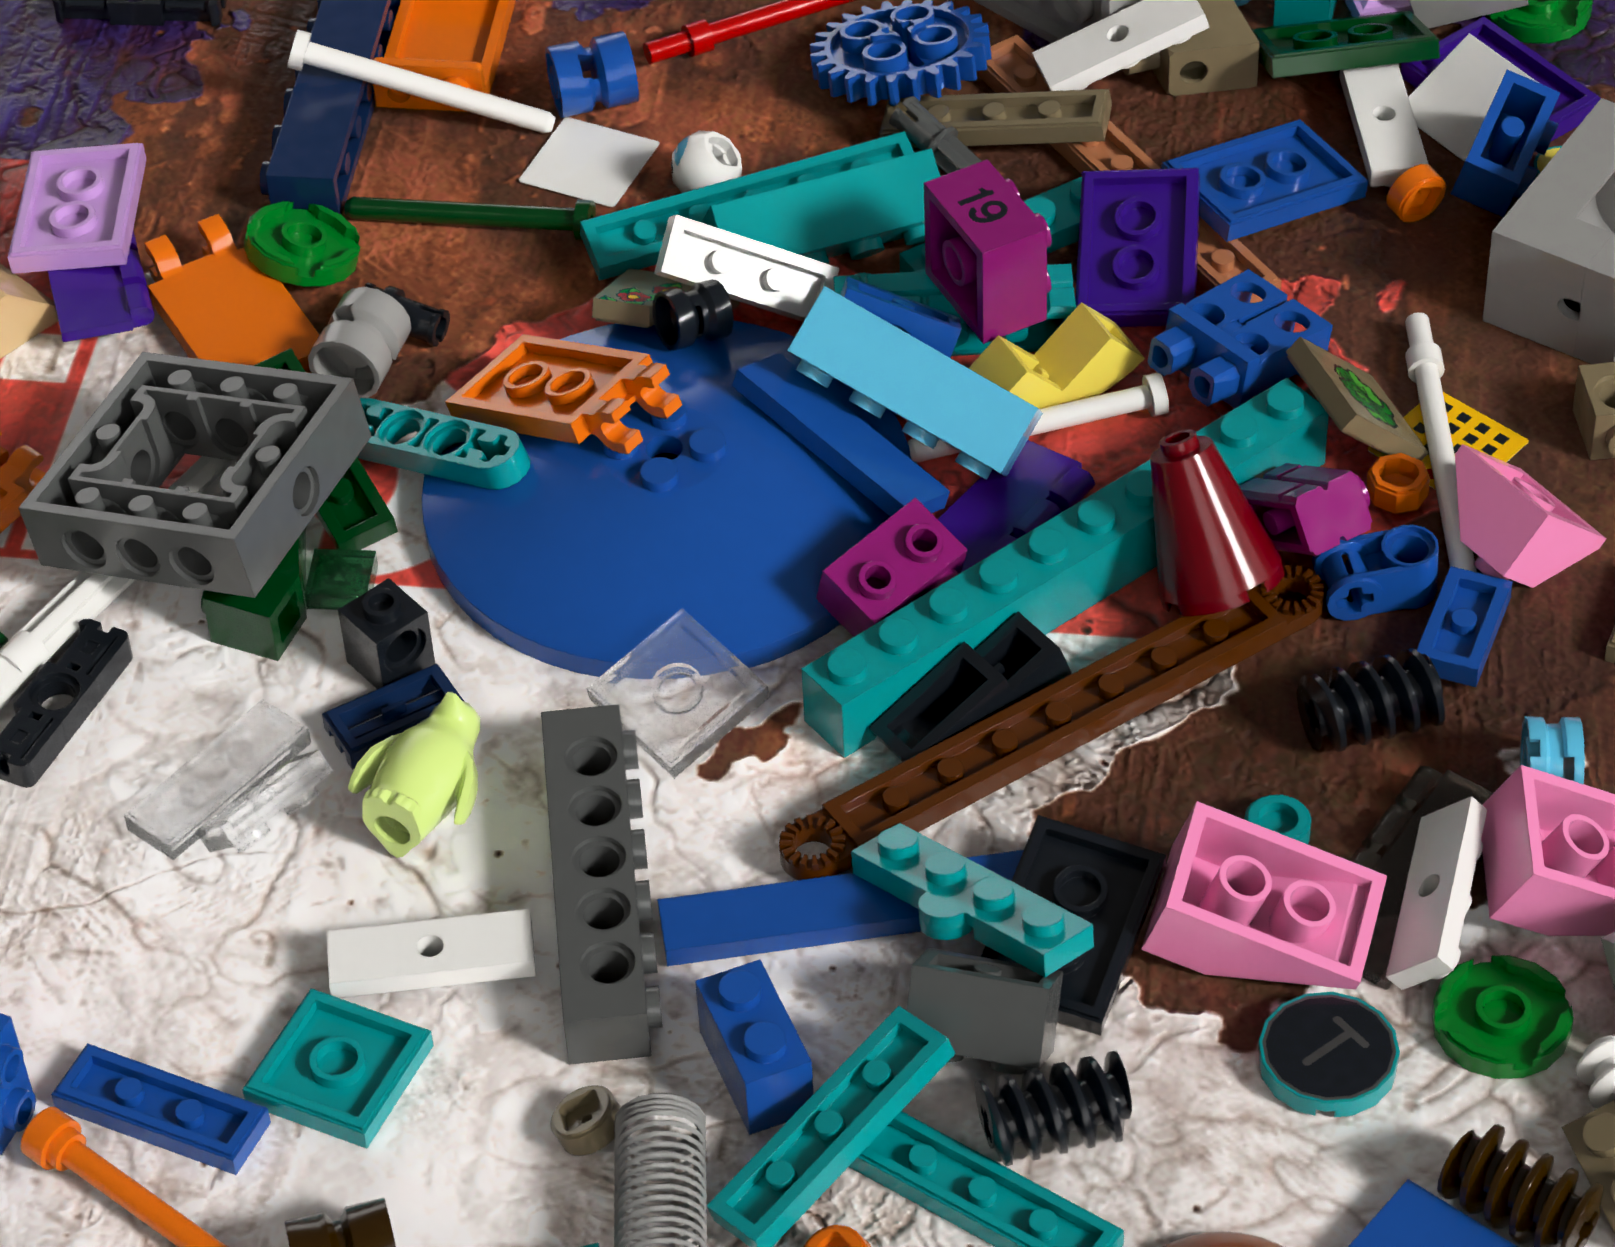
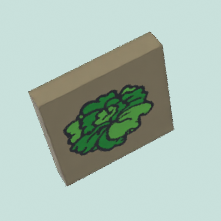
[1286,337,1429,461]

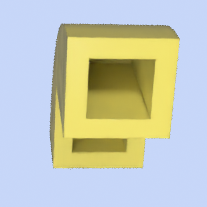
[969,302,1145,409]

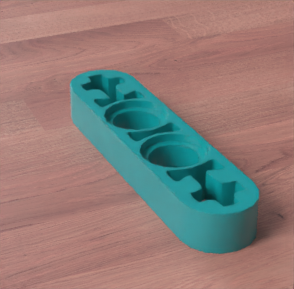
[357,398,531,490]

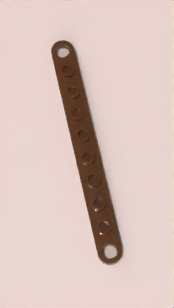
[779,565,1324,880]

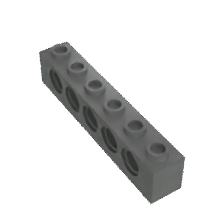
[541,704,663,1065]

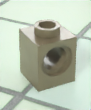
[1573,362,1615,460]

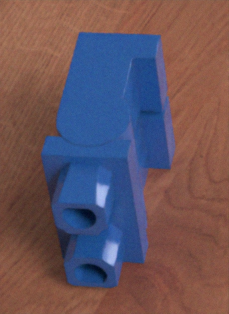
[1148,269,1333,408]

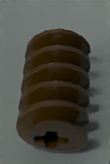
[1437,1124,1604,1247]

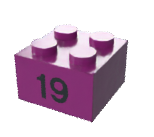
[924,159,1052,344]

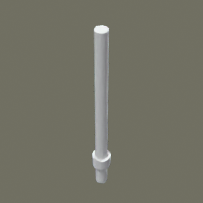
[1405,312,1477,572]

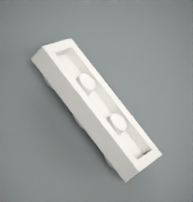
[654,215,840,322]

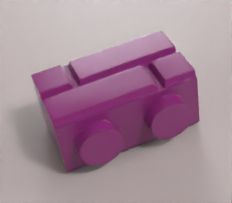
[1239,463,1373,556]

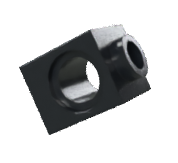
[338,578,435,689]

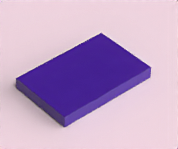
[1401,16,1601,142]
[1075,168,1200,327]

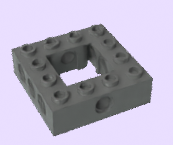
[19,352,372,598]

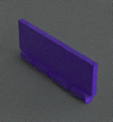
[47,230,154,342]
[938,440,1095,573]

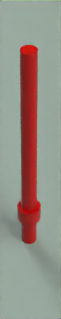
[643,0,856,64]

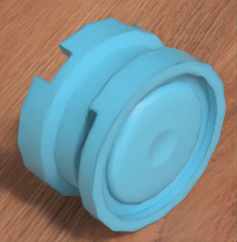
[1520,716,1585,784]

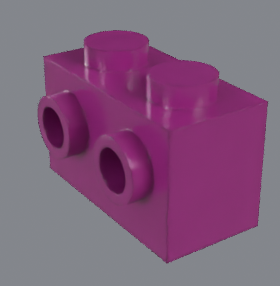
[816,497,968,637]

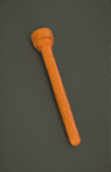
[20,1107,228,1247]

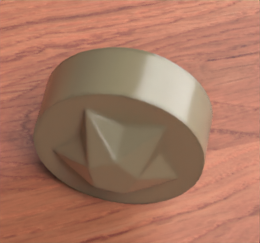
[550,1085,621,1156]

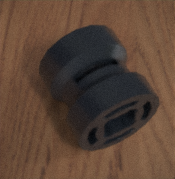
[652,279,734,351]

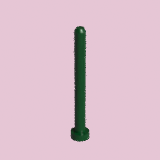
[344,197,596,240]

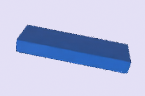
[51,1043,271,1175]

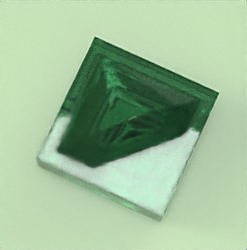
[304,549,378,610]

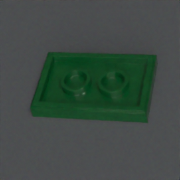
[1252,10,1440,78]

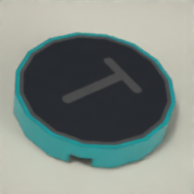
[1258,992,1400,1117]

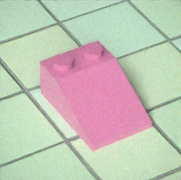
[1481,765,1615,936]
[1141,801,1387,990]

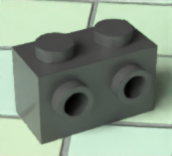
[907,948,1063,1075]

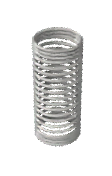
[614,1093,708,1247]

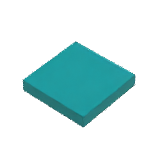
[242,988,434,1149]

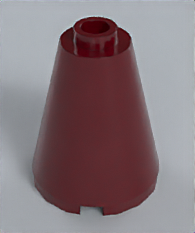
[1150,430,1285,616]

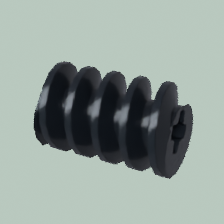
[1296,648,1445,752]
[975,1051,1132,1166]

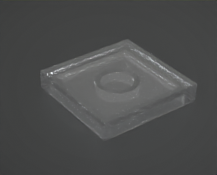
[586,608,770,779]

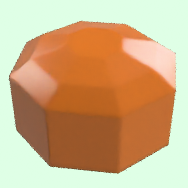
[1366,453,1430,514]

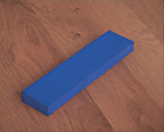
[732,352,950,517]

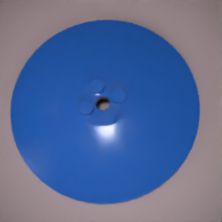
[421,321,911,682]

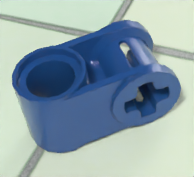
[1312,525,1439,621]

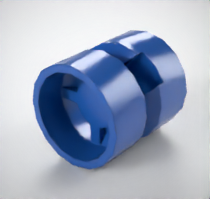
[545,31,639,118]

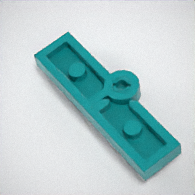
[851,823,1094,977]

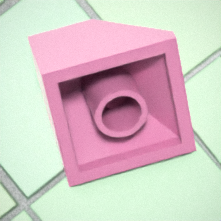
[1455,444,1606,588]

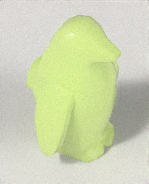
[348,692,480,858]

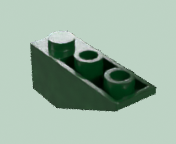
[201,528,307,661]

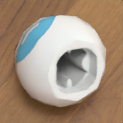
[671,131,742,193]

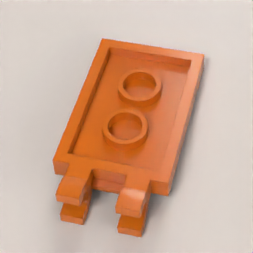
[144,214,319,373]
[445,334,682,454]

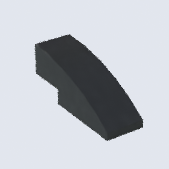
[869,612,1072,762]

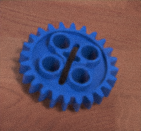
[810,0,992,106]

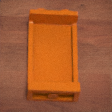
[373,0,516,112]

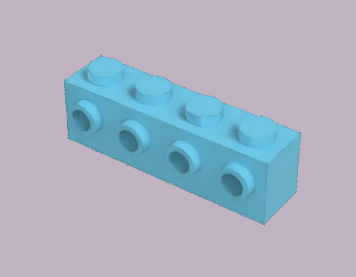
[787,286,1043,480]

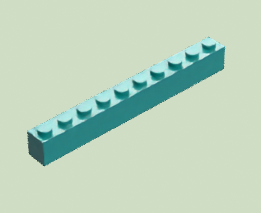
[801,378,1329,758]

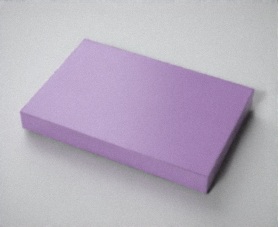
[8,143,147,274]

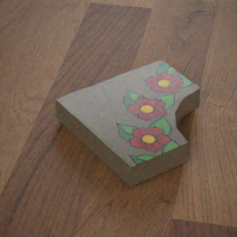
[592,268,740,328]

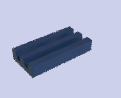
[322,664,464,770]

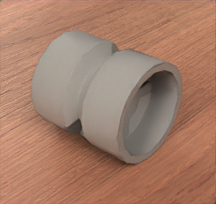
[308,287,412,398]

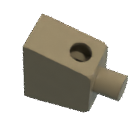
[1122,0,1259,96]

